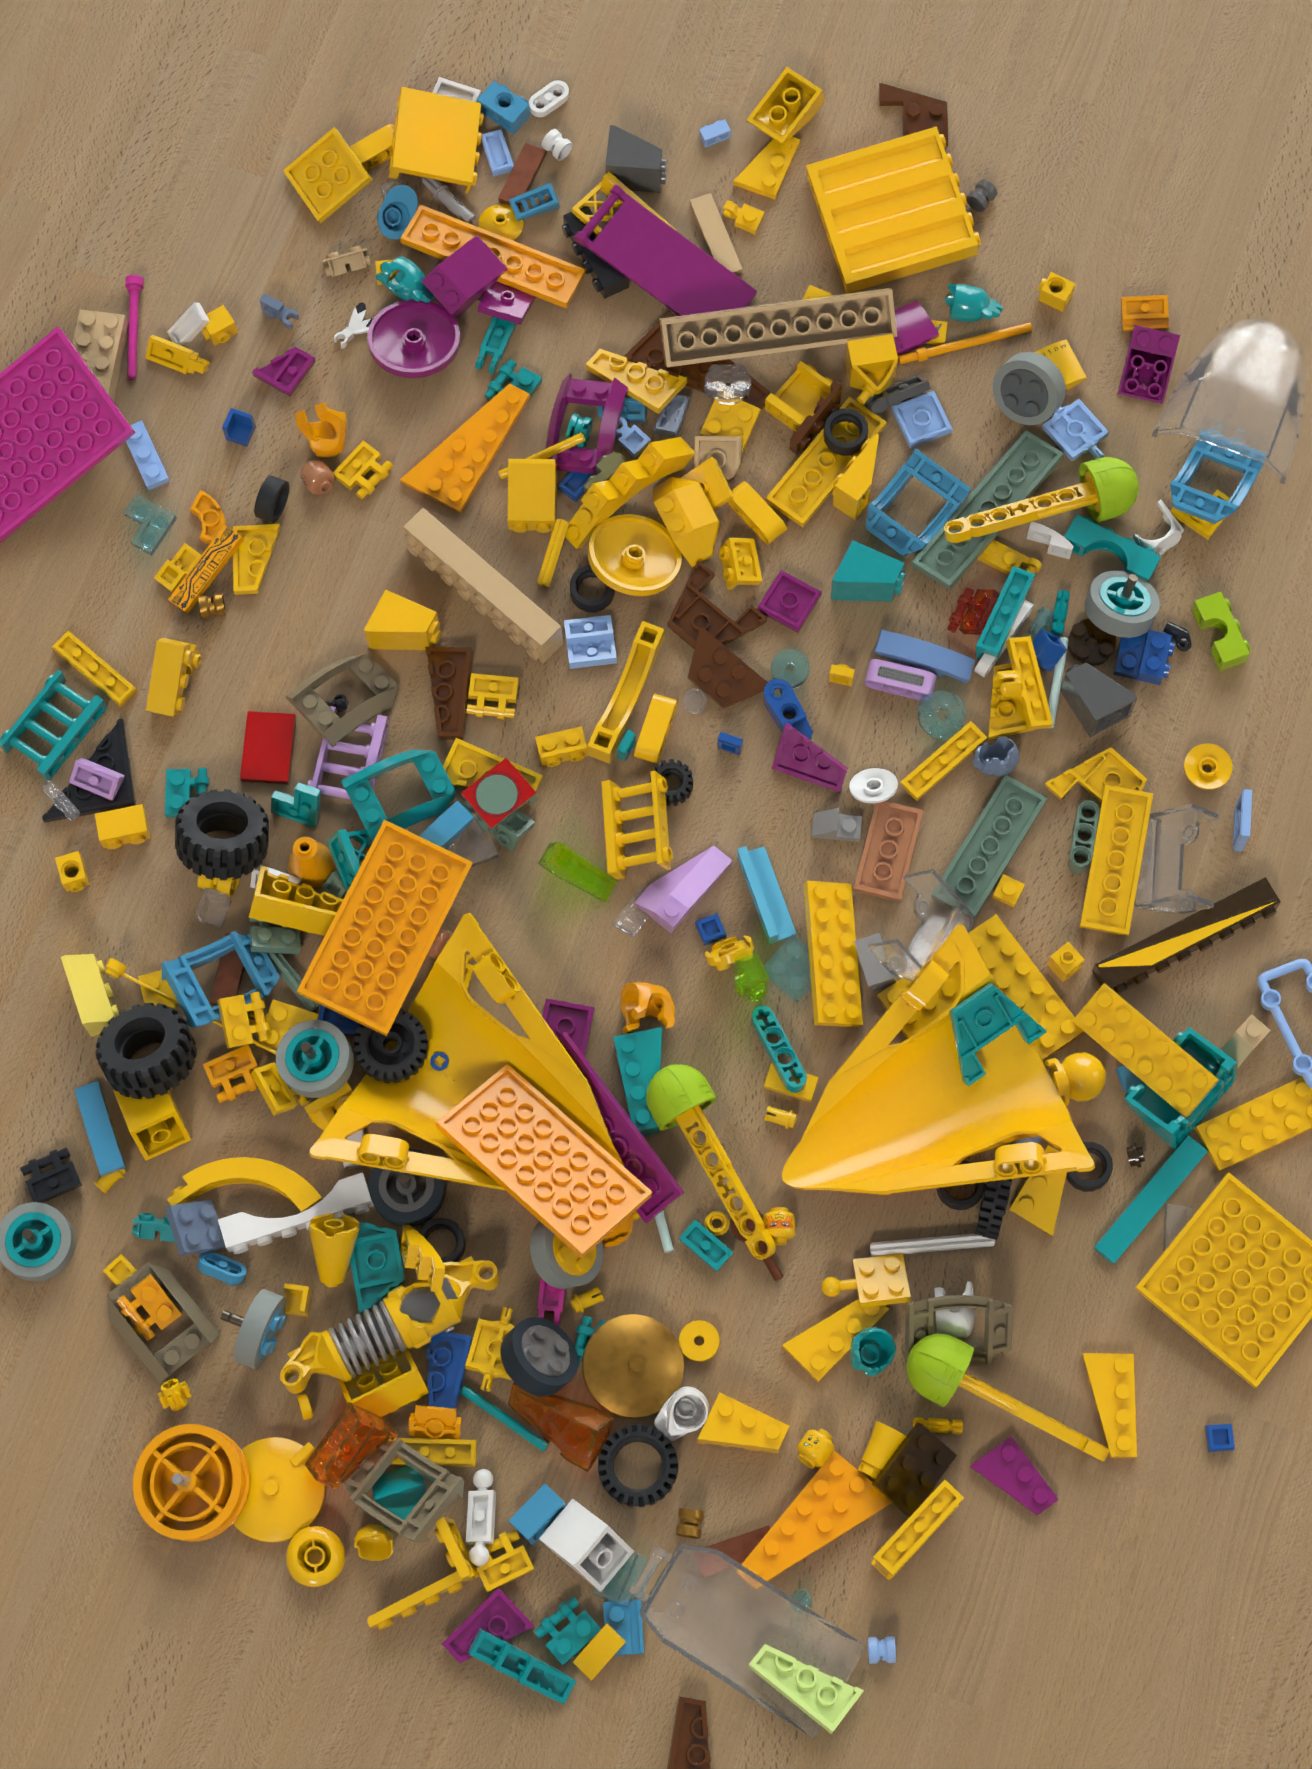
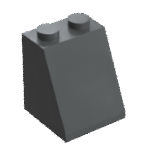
[605,125,667,193]
[1060,662,1137,737]

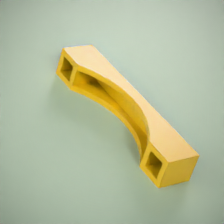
[587,621,665,764]

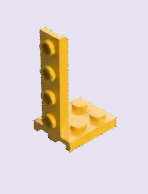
[367,1517,479,1630]

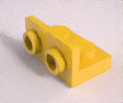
[719,538,763,590]
[535,726,588,767]

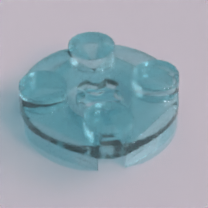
[917,690,966,739]

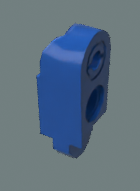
[763,679,813,740]

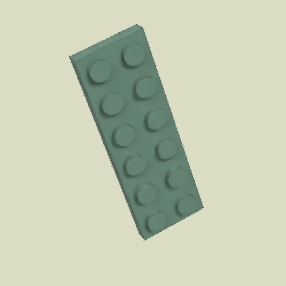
[932,775,1048,919]

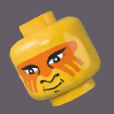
[763,1207,796,1246]

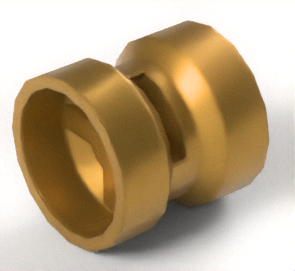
[198,593,226,619]
[675,1508,704,1539]

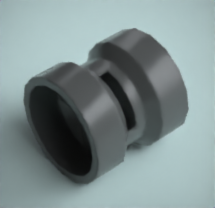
[966,180,998,212]

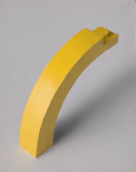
[167,1157,323,1212]

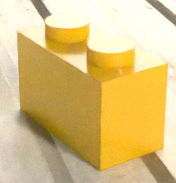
[95,804,151,849]

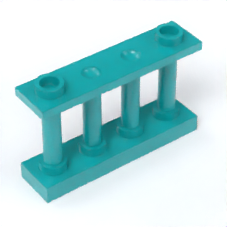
[0,670,108,782]

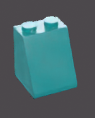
[831,540,906,602]

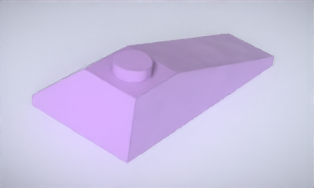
[634,846,733,934]

